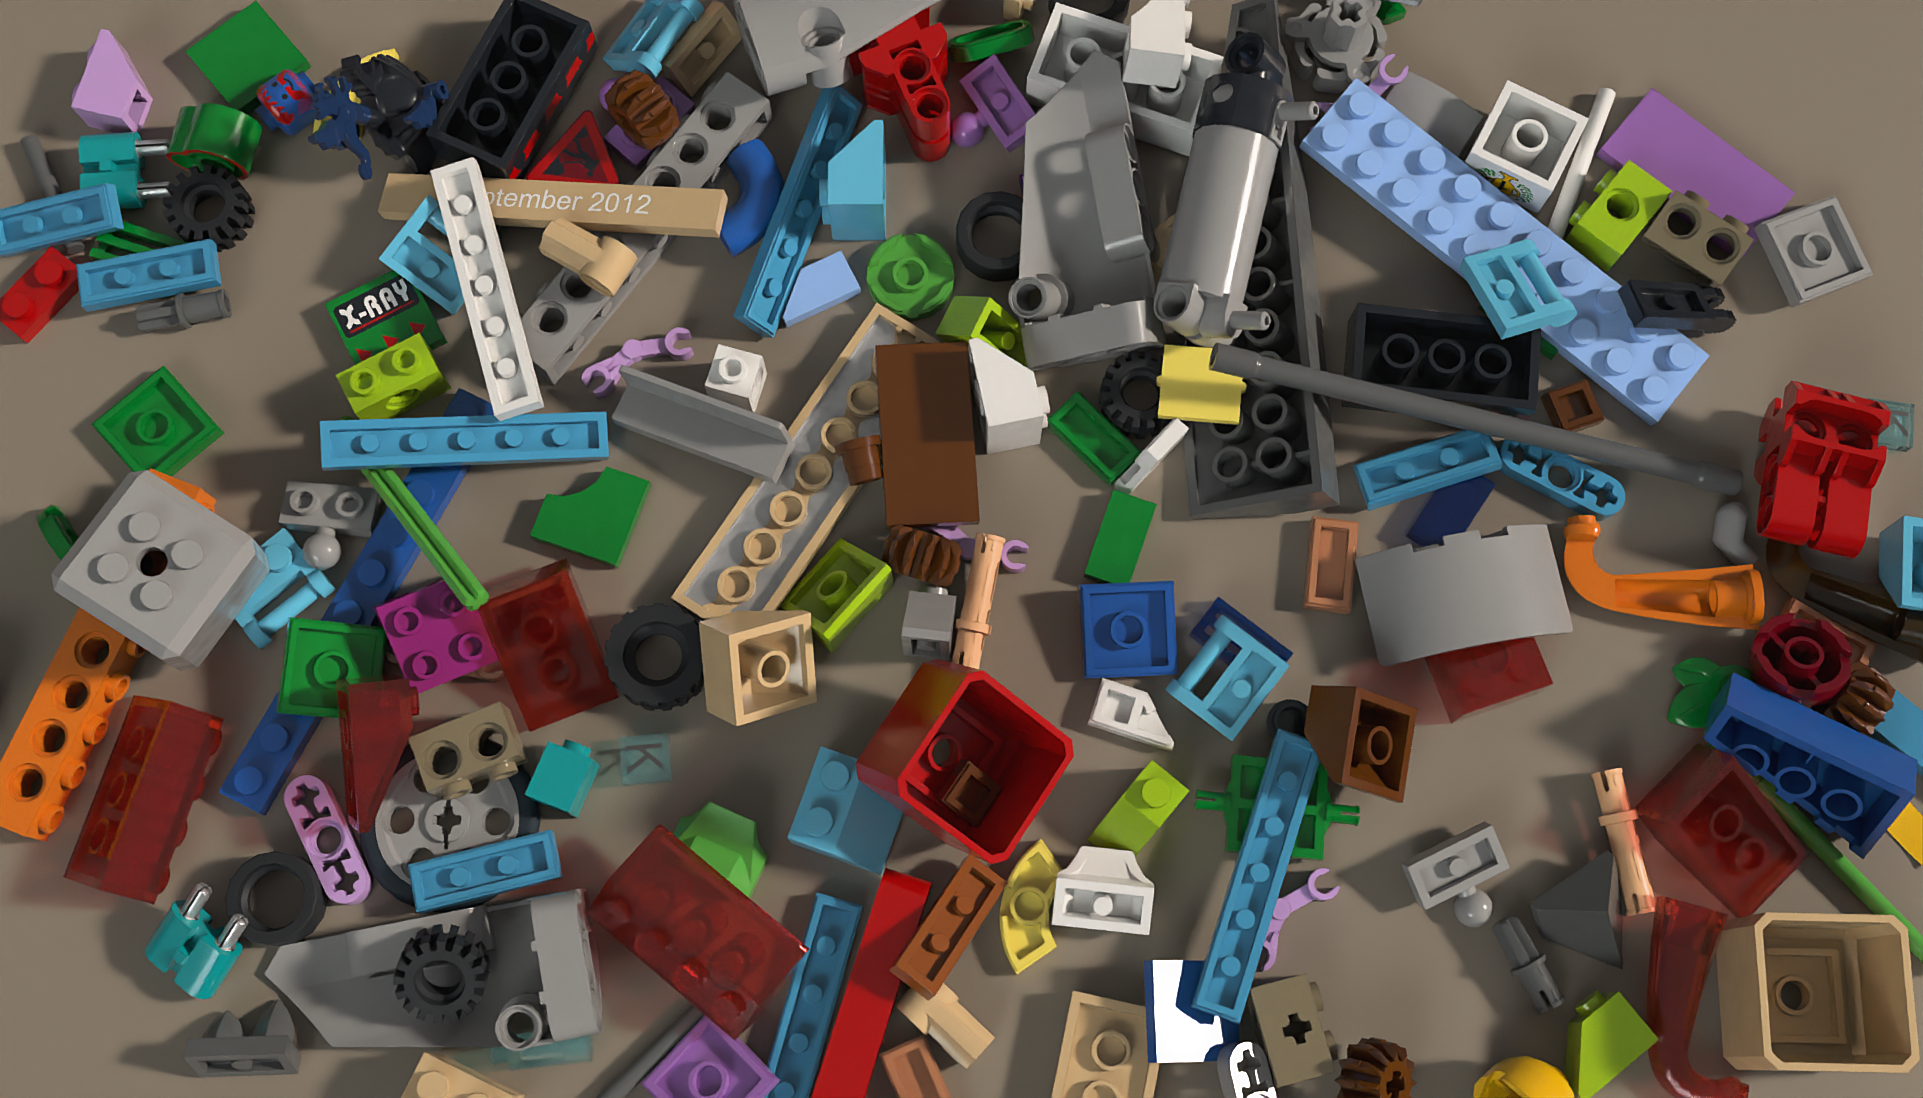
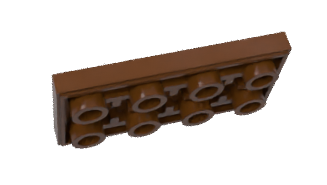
[875,342,980,529]

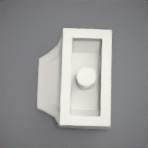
[1052,846,1155,935]

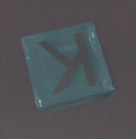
[1868,398,1915,452]
[620,733,672,786]

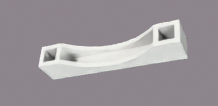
[1122,0,1192,88]

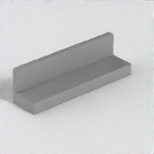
[611,365,795,485]

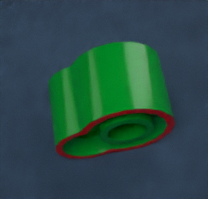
[166,103,262,180]

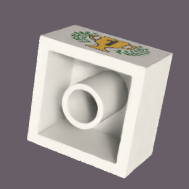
[1464,80,1589,214]

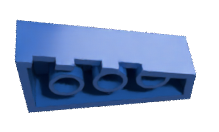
[1703,672,1918,859]

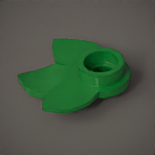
[1666,657,1753,750]

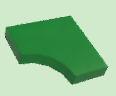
[530,466,651,569]

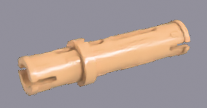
[952,533,1006,669]
[1591,768,1659,916]

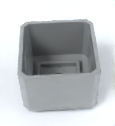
[51,470,270,671]

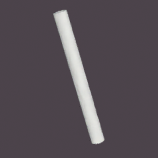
[1548,88,1616,239]

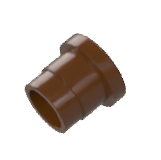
[834,435,883,486]

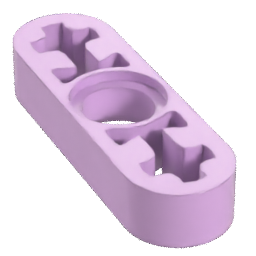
[284,775,373,905]

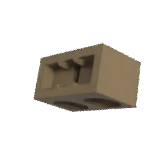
[1640,190,1755,288]
[408,701,529,800]

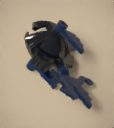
[308,54,449,180]

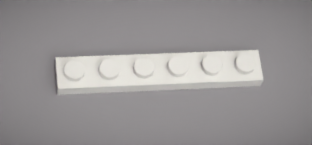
[430,157,544,421]

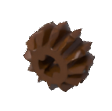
[604,70,680,151]
[881,525,962,587]
[1811,661,1895,735]
[1334,1037,1417,1098]

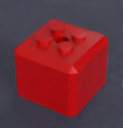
[856,659,1074,864]

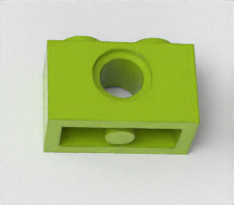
[1564,160,1673,272]
[336,333,452,420]

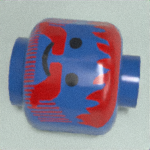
[255,69,316,135]

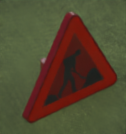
[526,110,621,184]

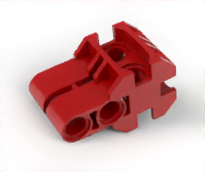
[847,5,951,162]
[1753,380,1891,559]

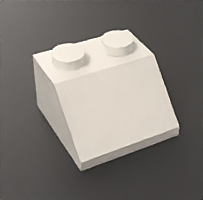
[968,338,1050,454]

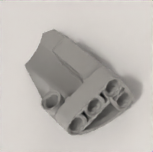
[732,0,941,96]
[1009,50,1167,370]
[264,888,602,1051]

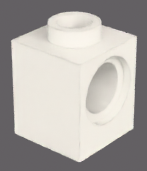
[705,344,767,413]

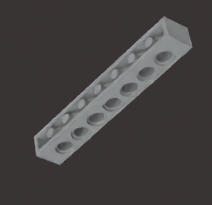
[520,72,773,386]

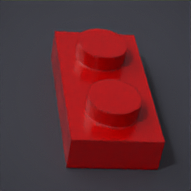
[0,246,79,343]

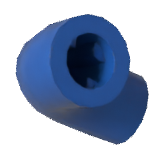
[719,139,784,258]

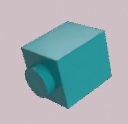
[525,739,600,818]

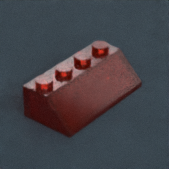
[63,695,224,905]
[586,824,809,1040]

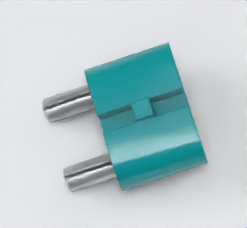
[78,132,172,209]
[144,883,248,999]

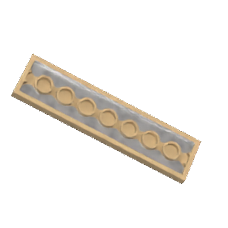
[671,303,942,621]

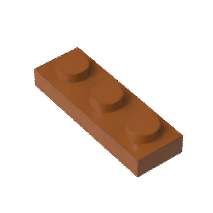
[889,855,1008,1001]

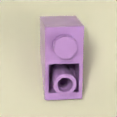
[71,29,153,135]

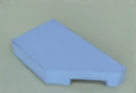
[783,251,861,328]

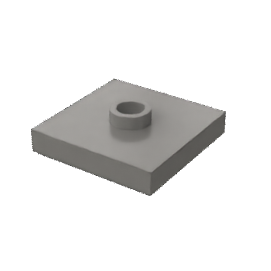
[1754,195,1873,308]

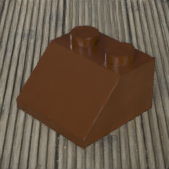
[1304,685,1417,803]

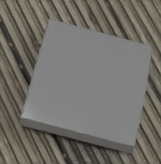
[1385,71,1483,158]

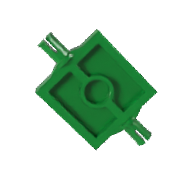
[1194,754,1360,861]

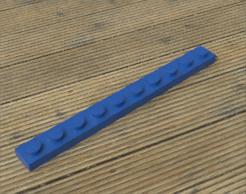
[219,388,494,816]

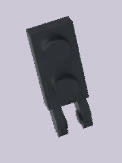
[1617,280,1737,334]

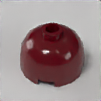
[1748,613,1853,709]

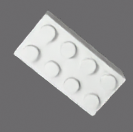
[1026,2,1224,156]

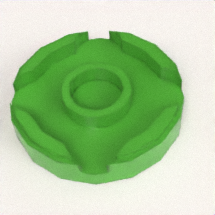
[866,233,955,321]

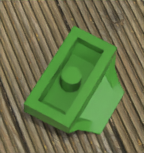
[660,801,769,901]

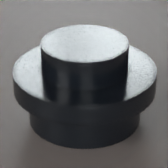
[1266,699,1308,740]

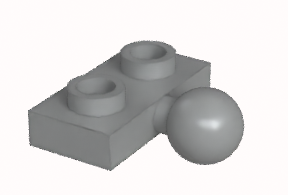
[278,481,383,570]
[1400,821,1510,928]

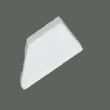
[1114,418,1189,495]
[1087,678,1174,752]

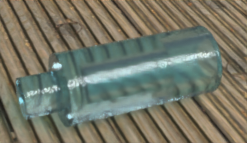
[491,1032,593,1071]

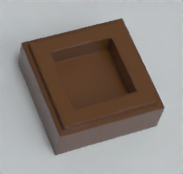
[1541,379,1605,432]
[935,758,1003,827]

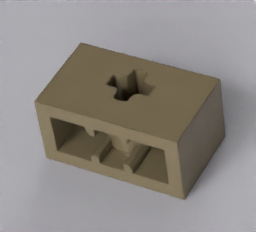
[1246,973,1339,1088]

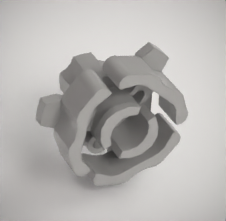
[1284,0,1388,94]

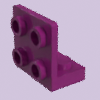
[372,578,501,695]

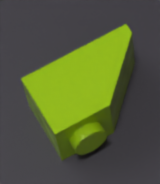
[935,296,1034,371]
[1087,760,1189,857]
[1565,990,1659,1098]

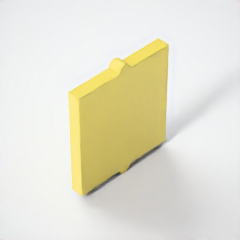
[1156,344,1247,425]

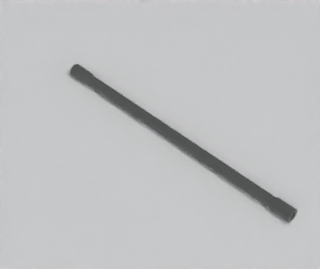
[1209,343,1743,496]

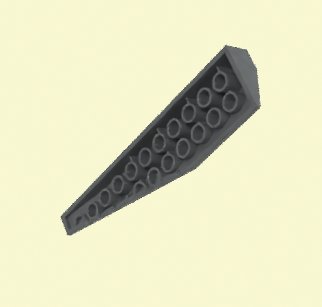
[1177,0,1340,518]

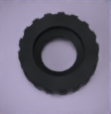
[604,603,704,711]

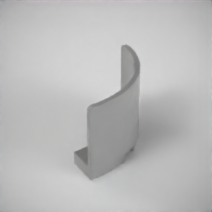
[1355,524,1573,667]

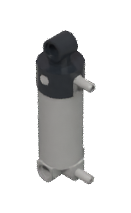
[1153,32,1319,348]

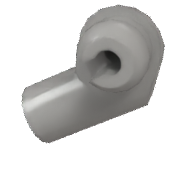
[1712,502,1760,566]

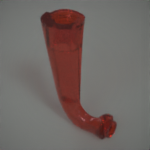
[1647,894,1749,1098]

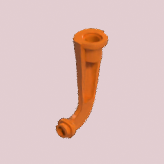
[1563,515,1765,630]

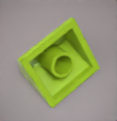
[780,538,894,653]

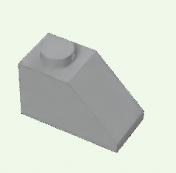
[901,586,956,661]

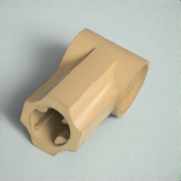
[539,217,638,298]
[894,983,995,1069]

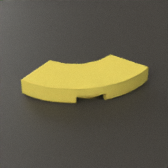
[999,839,1062,975]

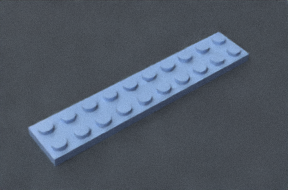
[1299,78,1710,426]

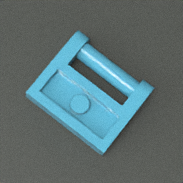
[602,0,705,79]
[379,195,504,315]
[1459,239,1577,339]
[235,528,336,650]
[1165,614,1290,741]

